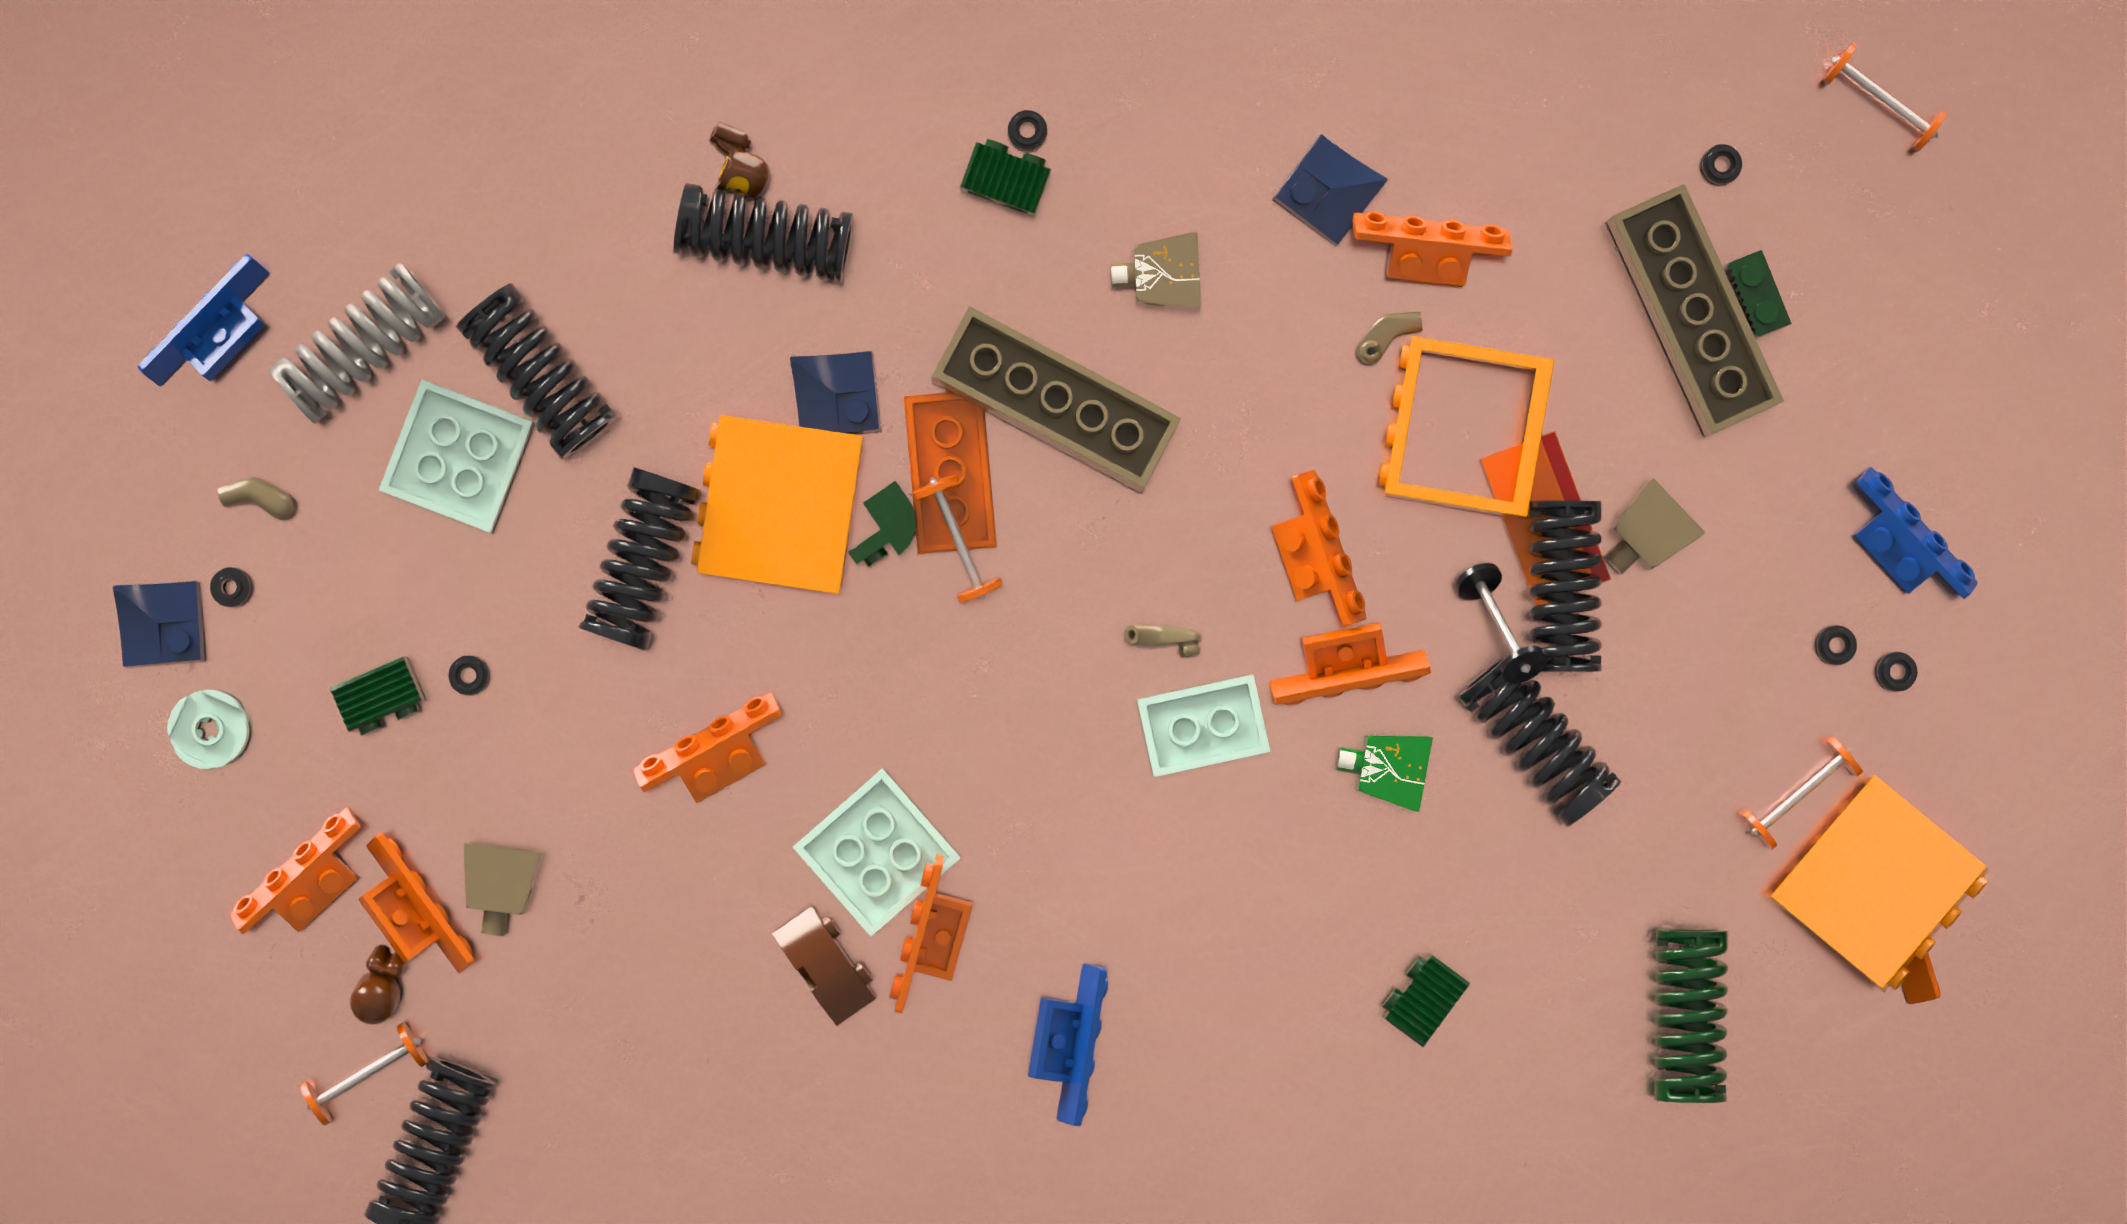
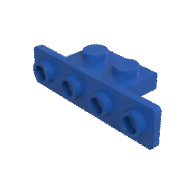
[138,254,269,386]
[1855,467,1978,599]
[1028,964,1108,1126]

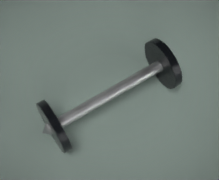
[1455,563,1547,684]

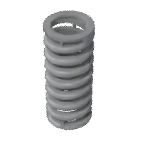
[269,262,446,424]

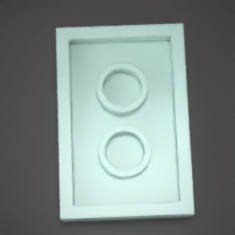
[1137,674,1270,777]

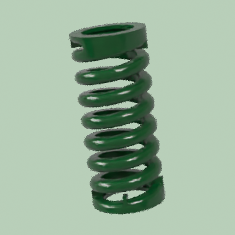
[1654,929,1728,1103]

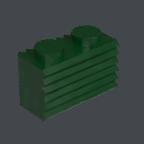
[960,139,1051,217]
[1723,250,1792,339]
[330,656,426,736]
[1382,953,1470,1047]

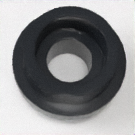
[1008,110,1047,150]
[1702,144,1742,184]
[210,567,251,607]
[1817,625,1857,665]
[1877,652,1918,692]
[448,656,489,695]

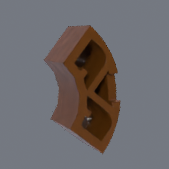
[772,906,876,1026]

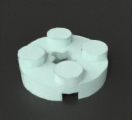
[167,690,249,769]

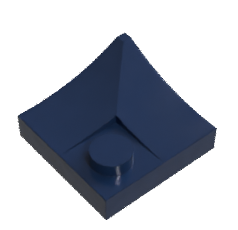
[1272,134,1388,246]
[790,351,881,434]
[113,581,205,668]

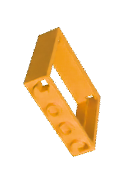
[1379,336,1554,520]

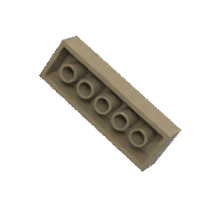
[1607,184,1784,437]
[931,306,1181,493]

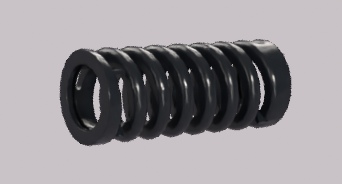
[673,183,853,284]
[456,283,618,460]
[578,467,701,651]
[1529,501,1602,672]
[1458,652,1621,827]
[364,1057,496,1224]

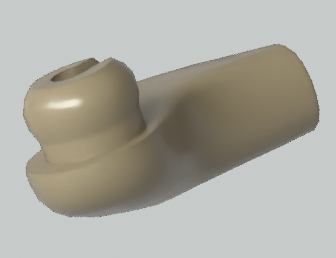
[1357,312,1423,364]
[218,477,294,520]
[1125,625,1202,658]

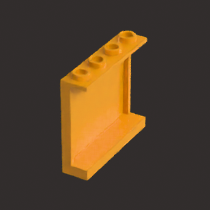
[691,415,864,595]
[1771,775,1988,993]

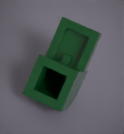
[848,480,917,568]

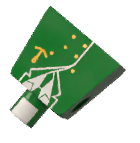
[1336,736,1433,812]

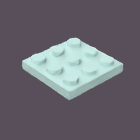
[379,379,534,533]
[793,768,961,937]

